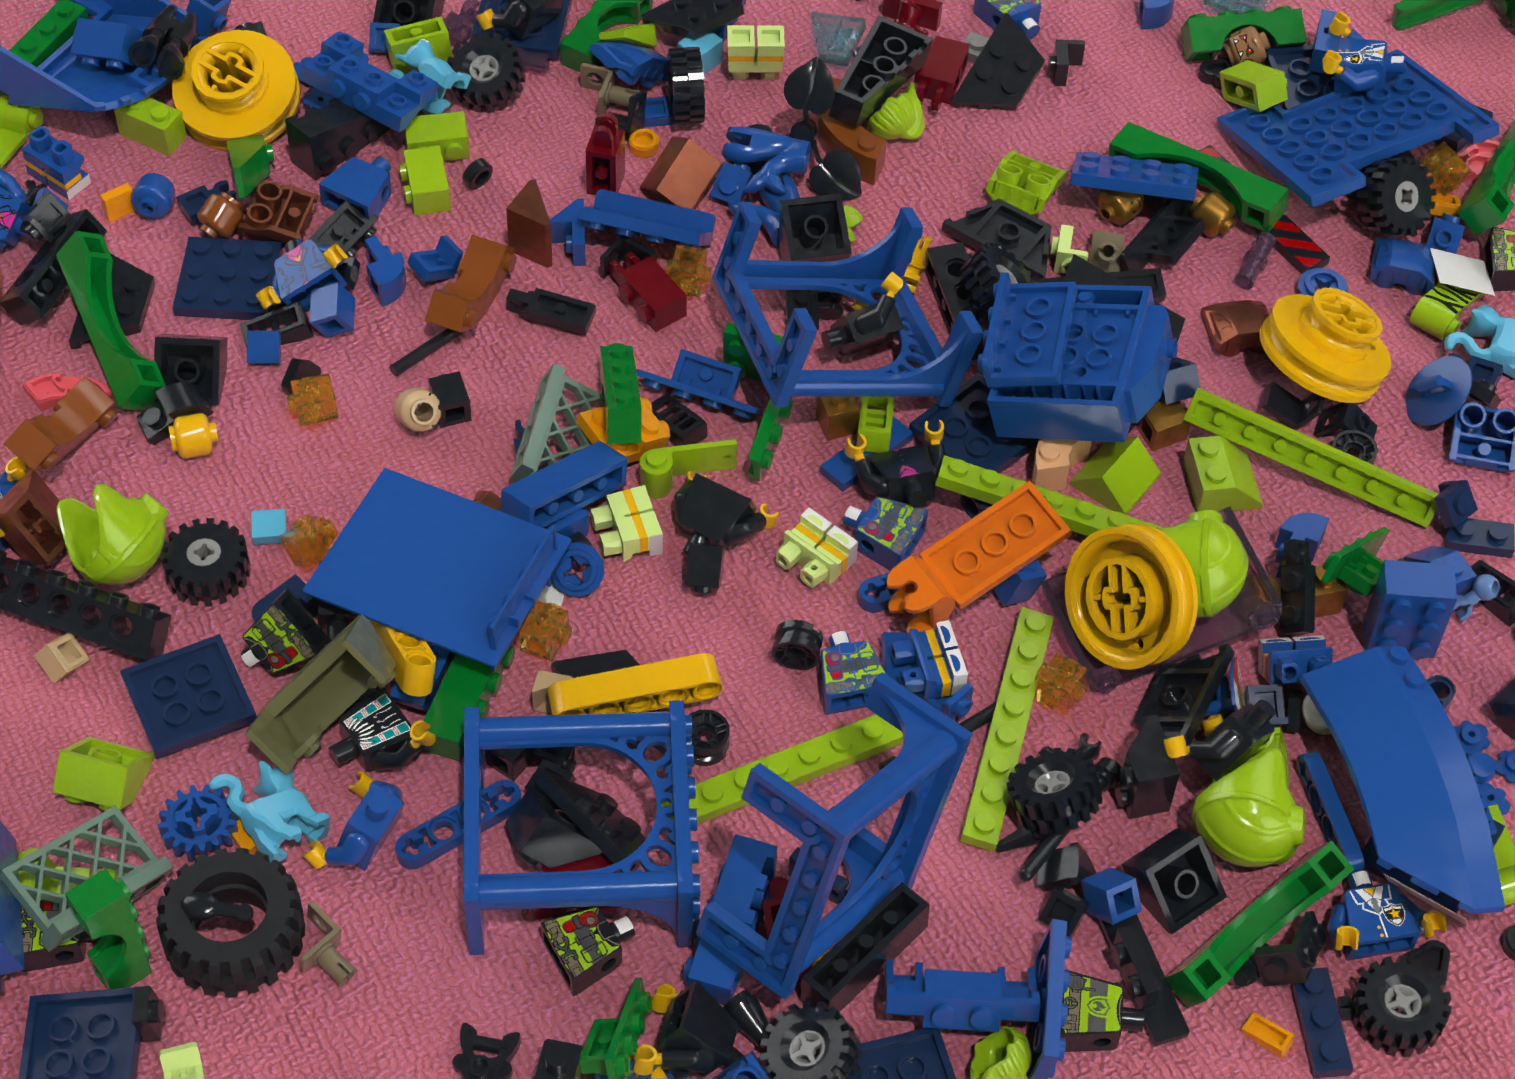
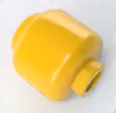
[168,413,219,459]

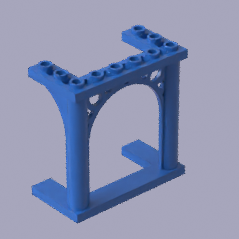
[712,202,984,407]
[696,672,973,1000]
[463,700,701,955]

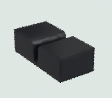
[1337,996,1354,1021]

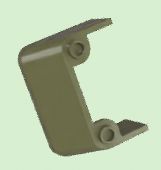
[245,613,396,775]

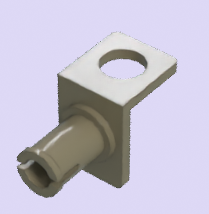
[580,63,640,116]
[1089,230,1125,273]
[299,901,357,987]

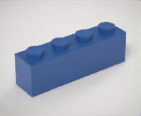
[501,441,628,528]

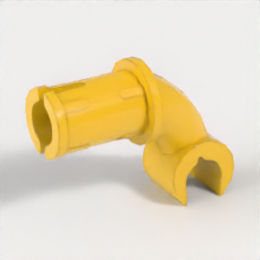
[903,236,933,296]

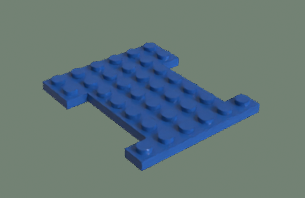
[1217,49,1499,207]

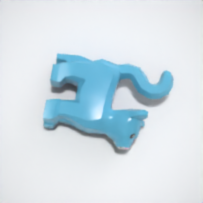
[388,39,471,115]
[1444,305,1515,379]
[209,761,330,863]

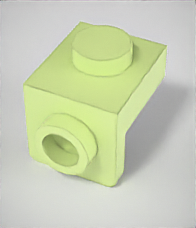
[1050,224,1089,274]
[159,1042,205,1079]

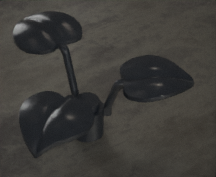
[728,57,862,201]

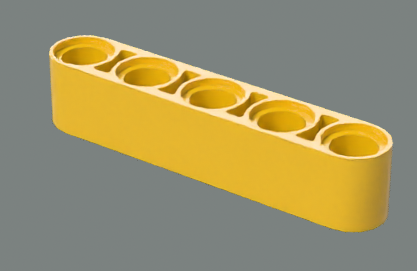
[358,615,436,697]
[547,653,723,715]

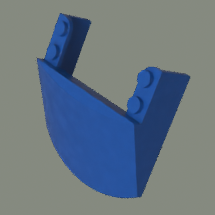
[0,0,192,112]

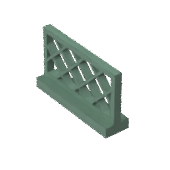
[509,363,605,508]
[0,805,174,952]

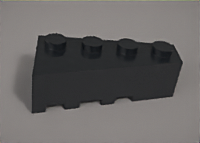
[828,15,933,128]

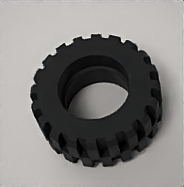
[156,848,305,997]

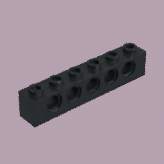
[0,550,172,661]

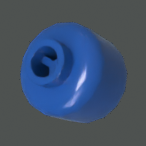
[131,173,176,219]

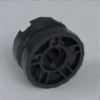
[1332,430,1378,465]
[772,620,823,670]
[690,709,730,766]

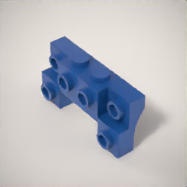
[300,31,438,132]
[884,960,1041,1032]

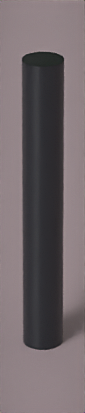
[389,328,464,376]

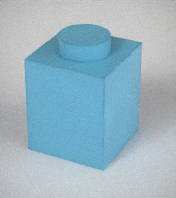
[677,31,723,75]

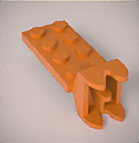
[887,480,1071,633]

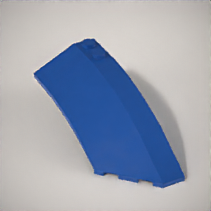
[1299,646,1505,914]

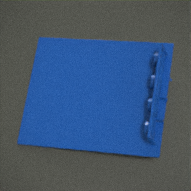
[302,468,572,672]

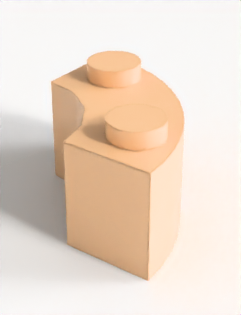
[1031,439,1092,491]

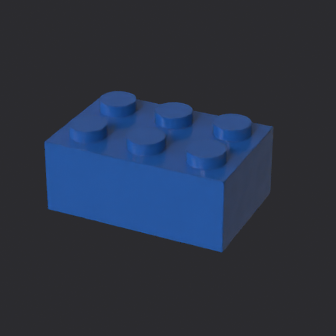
[1364,560,1457,659]

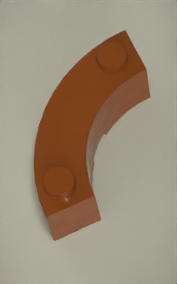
[815,77,887,185]
[425,235,516,332]
[3,376,118,471]

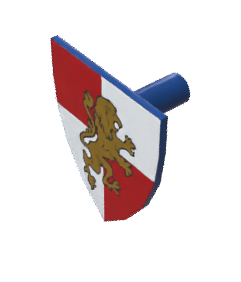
[1205,656,1246,716]

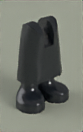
[128,4,197,80]

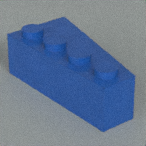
[683,834,778,1006]

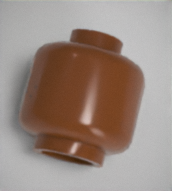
[197,192,244,239]

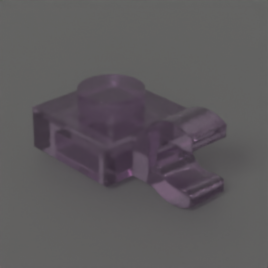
[443,0,480,49]

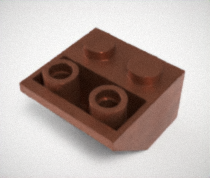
[0,469,66,565]

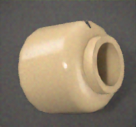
[394,387,441,432]

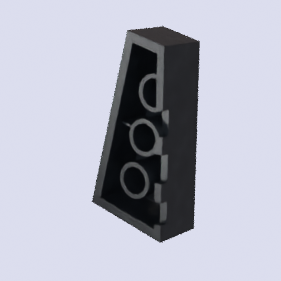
[285,98,391,181]

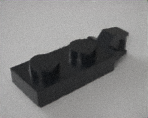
[506,288,596,336]
[1280,539,1316,636]

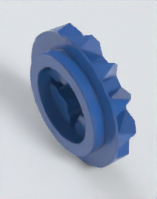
[1297,268,1348,296]
[551,542,605,597]

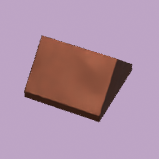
[640,136,723,210]
[506,179,553,268]

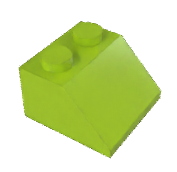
[1183,435,1263,513]
[53,737,155,811]

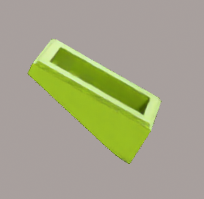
[599,23,657,48]
[856,397,894,453]

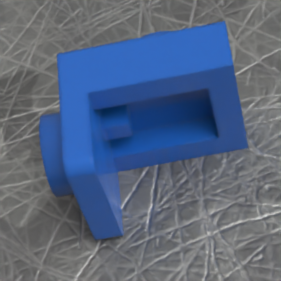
[710,162,754,204]
[1426,213,1465,254]
[407,235,463,282]
[917,683,974,720]

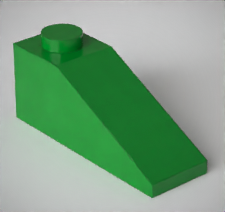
[226,134,275,198]

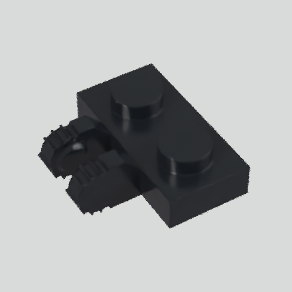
[785,290,843,330]

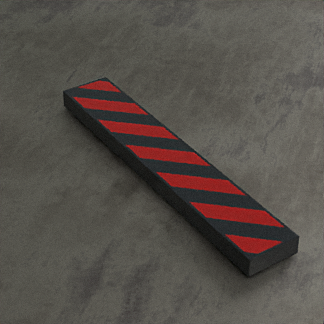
[1199,145,1330,274]

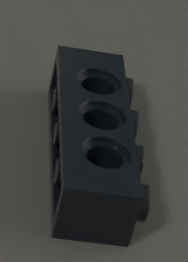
[0,209,107,325]
[925,242,989,360]

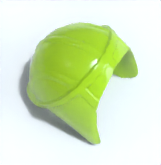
[56,484,169,584]
[1157,510,1249,617]
[1192,747,1306,868]

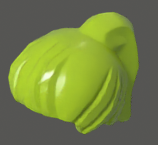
[867,82,925,140]
[970,1026,1032,1079]

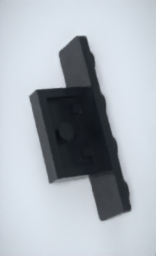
[1120,198,1206,271]
[1099,914,1190,1046]

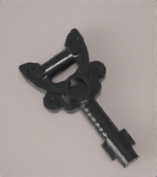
[452,1023,521,1079]

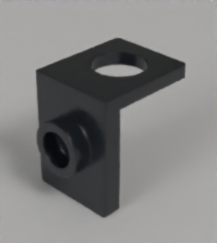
[595,91,647,134]
[600,235,657,279]
[1263,382,1325,430]
[1314,402,1378,440]

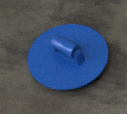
[1405,356,1472,426]

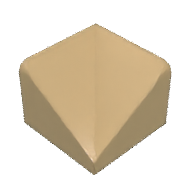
[34,633,90,683]
[532,670,573,714]

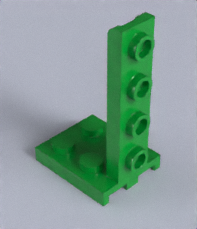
[1392,0,1515,31]
[723,323,793,481]

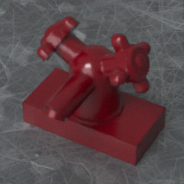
[882,0,943,36]

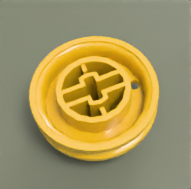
[172,30,301,151]
[1259,287,1391,403]
[1065,523,1198,670]

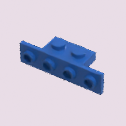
[636,349,764,419]

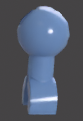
[1453,574,1500,621]

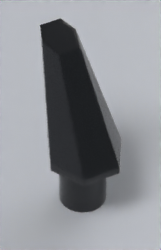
[997,825,1053,852]
[1233,943,1270,987]

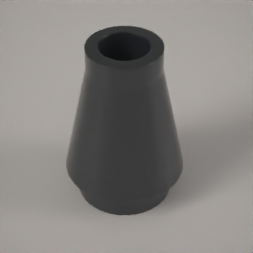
[723,990,770,1048]

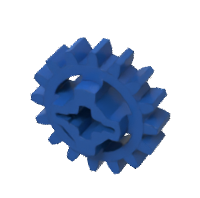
[158,784,239,861]

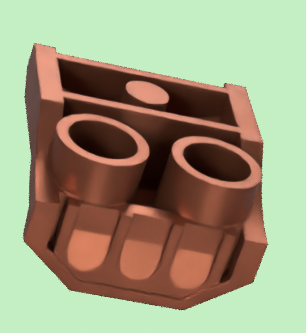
[237,181,319,243]
[1201,300,1269,357]

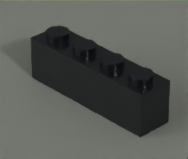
[801,882,930,1012]

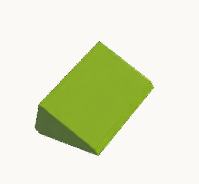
[1070,436,1161,515]

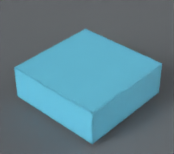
[251,509,287,545]

